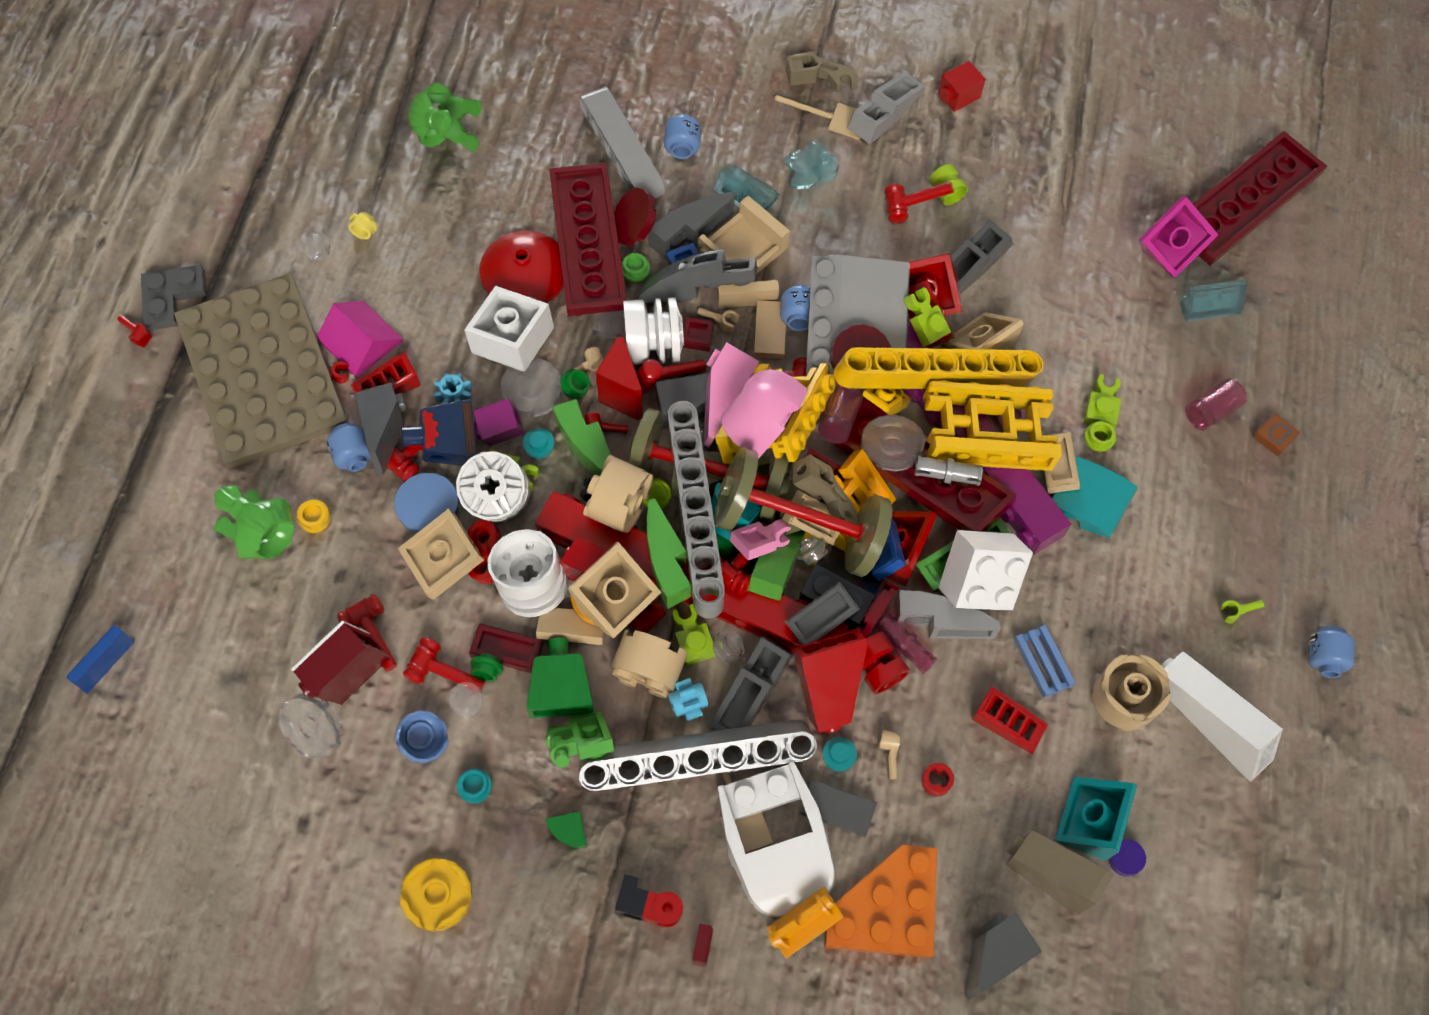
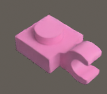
[730,519,791,561]

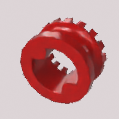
[921,763,954,797]

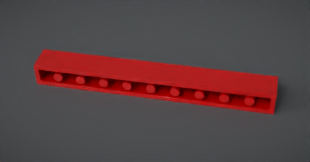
[535,491,849,651]

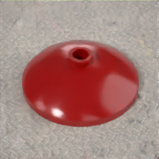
[479,231,564,303]

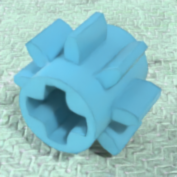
[434,372,473,404]
[668,678,708,722]

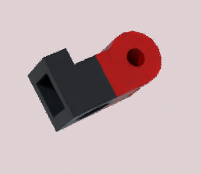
[615,874,683,928]

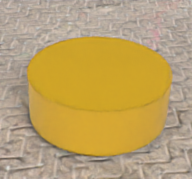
[296,499,331,533]

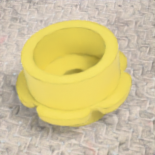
[348,212,378,239]

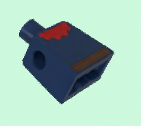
[401,399,477,466]

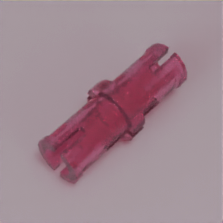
[875,613,938,674]

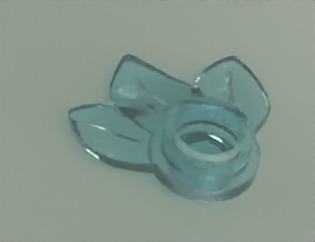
[784,142,839,189]

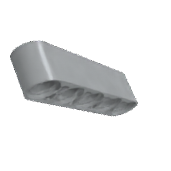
[579,86,665,198]

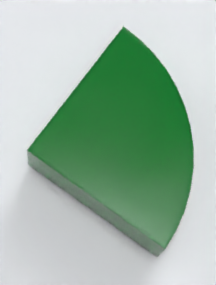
[546,811,587,848]

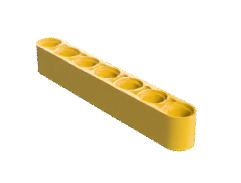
[834,347,1043,389]

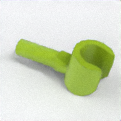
[1220,600,1264,624]

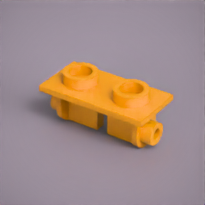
[767,887,844,959]

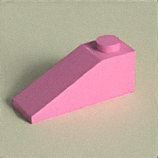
[703,342,759,448]

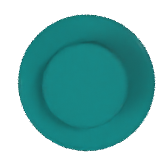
[523,428,555,459]
[822,737,857,772]
[457,769,492,804]

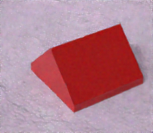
[908,253,962,318]
[596,336,643,420]
[885,511,937,586]

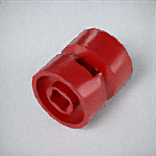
[862,631,910,695]

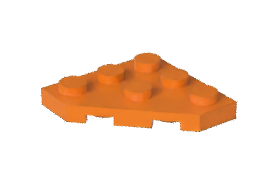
[825,845,937,958]

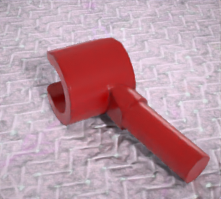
[117,315,152,348]
[328,361,349,384]
[585,413,628,433]

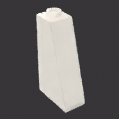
[1161,651,1283,782]

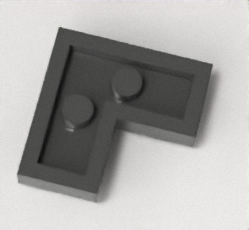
[141,265,207,331]

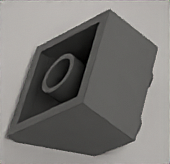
[965,913,1043,1000]

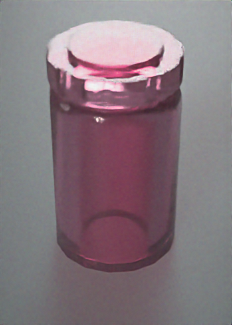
[1185,378,1247,431]
[818,384,864,444]

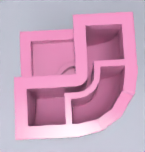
[721,370,808,459]

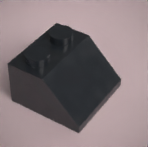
[799,544,884,629]

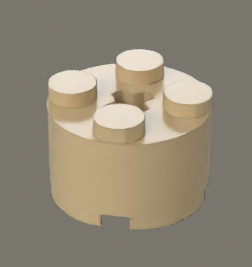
[583,455,653,533]
[610,630,688,699]
[1091,654,1171,732]

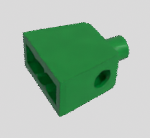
[527,638,594,719]

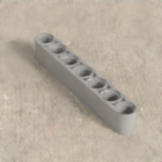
[668,401,725,618]
[578,720,817,791]

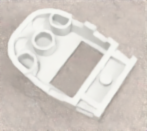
[717,761,835,918]

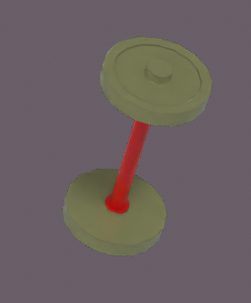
[628,408,792,525]
[714,447,893,577]

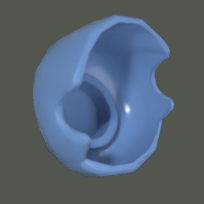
[395,710,449,764]

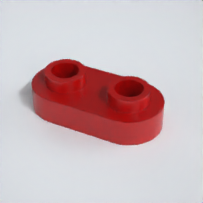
[467,520,501,585]

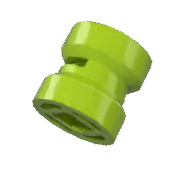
[929,164,968,205]

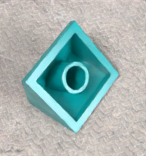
[1055,777,1137,861]

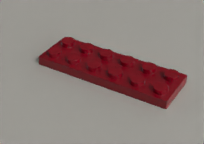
[1193,131,1327,266]
[549,163,627,317]
[825,396,1017,532]

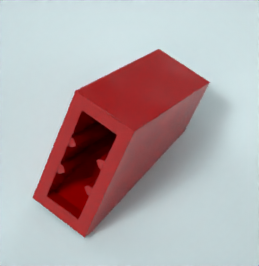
[792,628,868,733]

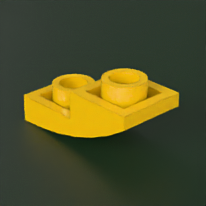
[862,388,911,415]

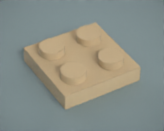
[398,508,485,600]

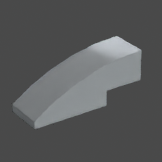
[848,72,926,144]
[895,590,1001,639]

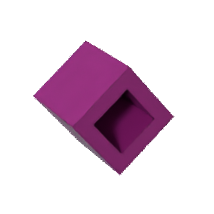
[473,398,525,446]

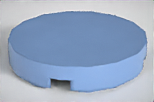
[394,473,459,534]

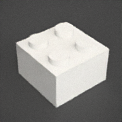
[464,286,554,372]
[938,530,1033,610]

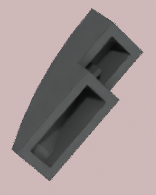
[648,192,735,259]
[951,219,1013,294]
[709,635,794,731]

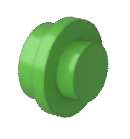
[621,253,650,282]

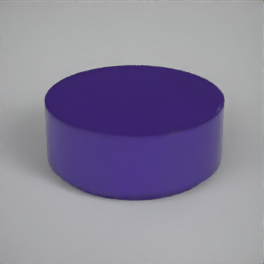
[1108,839,1146,877]

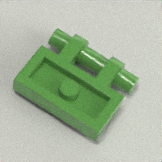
[545,710,615,768]

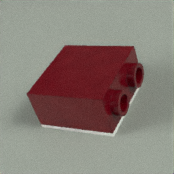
[291,621,390,705]

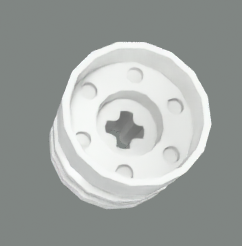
[623,298,684,365]
[456,451,530,523]
[488,529,568,618]

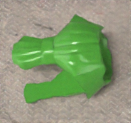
[408,82,482,152]
[213,485,294,559]

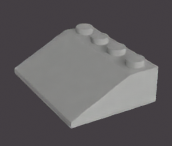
[806,255,910,384]

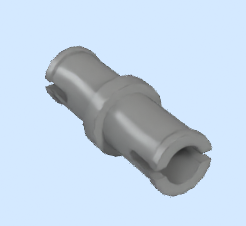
[914,455,983,486]

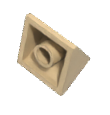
[940,312,1024,350]
[568,542,661,638]

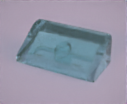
[714,165,780,211]
[1180,280,1247,322]

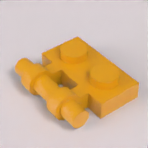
[834,449,896,515]

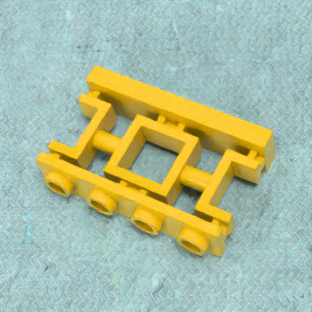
[715,363,835,464]
[923,380,1062,471]

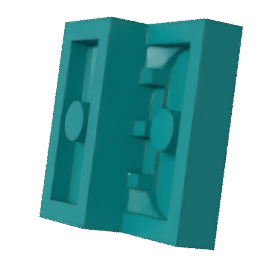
[1052,457,1137,538]

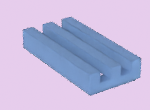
[1014,625,1076,699]

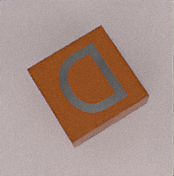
[1253,413,1300,457]

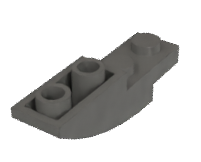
[637,249,758,305]

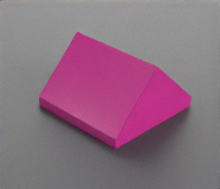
[1139,195,1218,278]
[316,301,403,378]

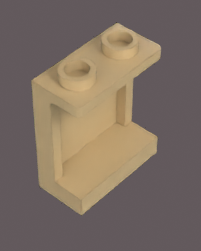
[698,196,790,274]

